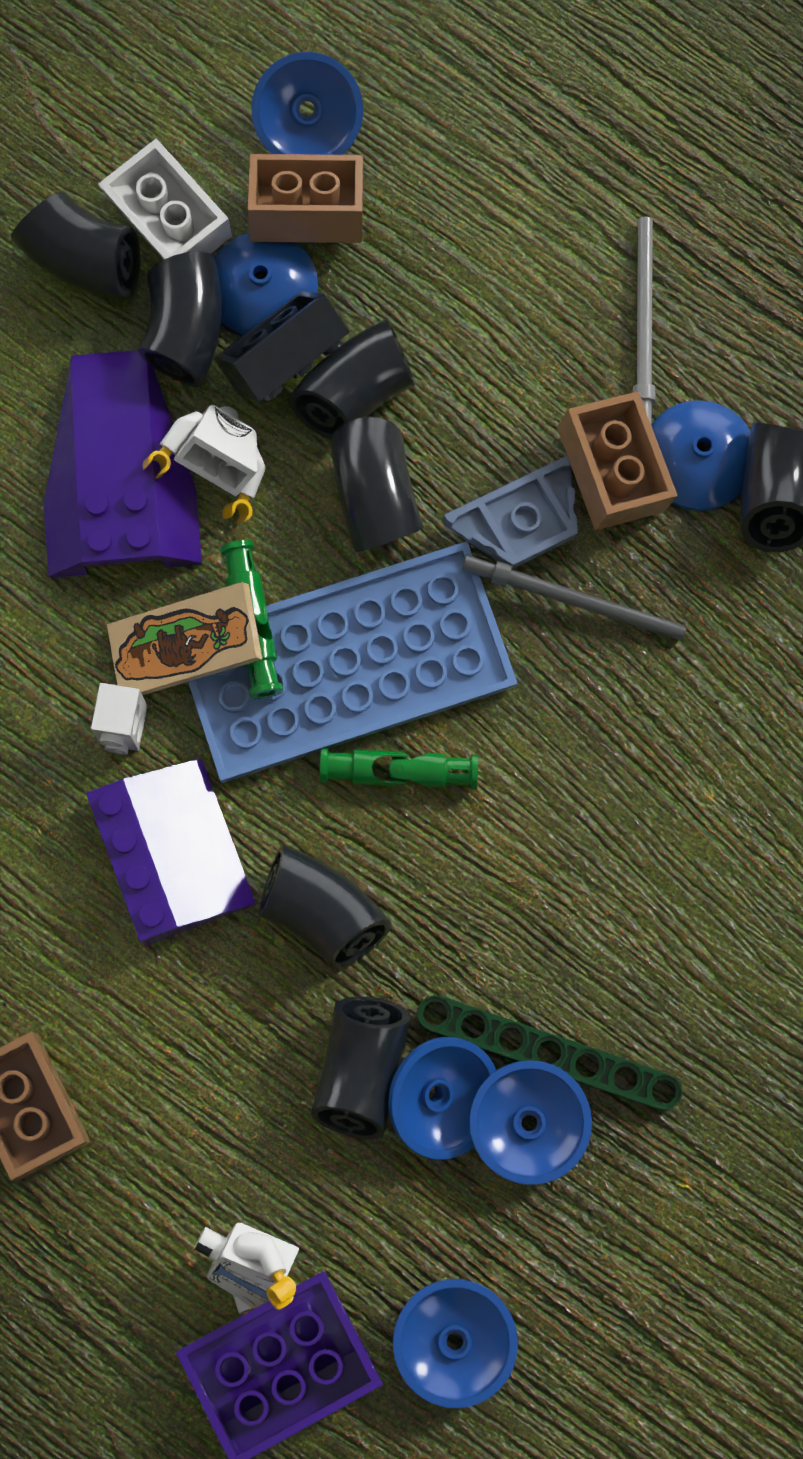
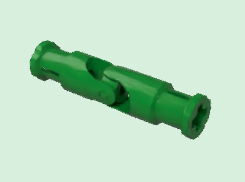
[220,540,283,699]
[320,748,478,790]

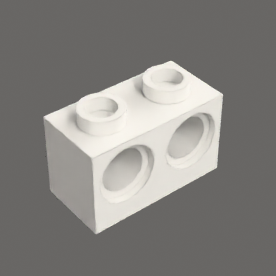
[91,683,147,755]

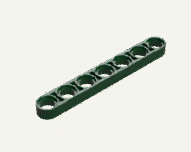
[417,995,683,1111]

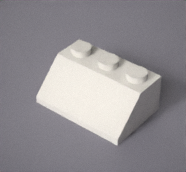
[98,138,232,260]

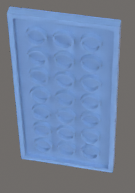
[188,541,518,784]

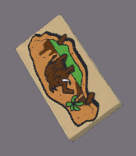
[107,582,263,695]

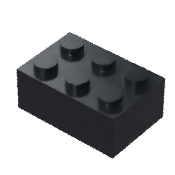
[213,291,350,402]

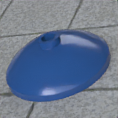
[251,52,363,155]
[214,234,318,336]
[652,400,751,511]
[388,1037,496,1159]
[469,1060,592,1185]
[393,1279,518,1408]

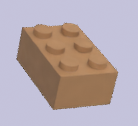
[248,154,363,243]
[557,391,678,531]
[0,1031,91,1181]

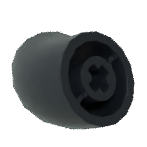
[11,191,141,298]
[138,251,222,388]
[289,318,416,439]
[331,417,424,552]
[740,422,803,553]
[259,845,392,969]
[310,996,410,1139]

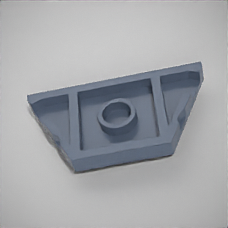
[441,456,578,570]

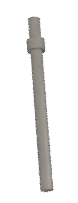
[633,217,655,424]

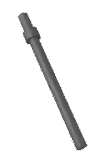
[462,555,686,641]

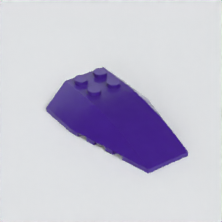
[44,350,202,578]

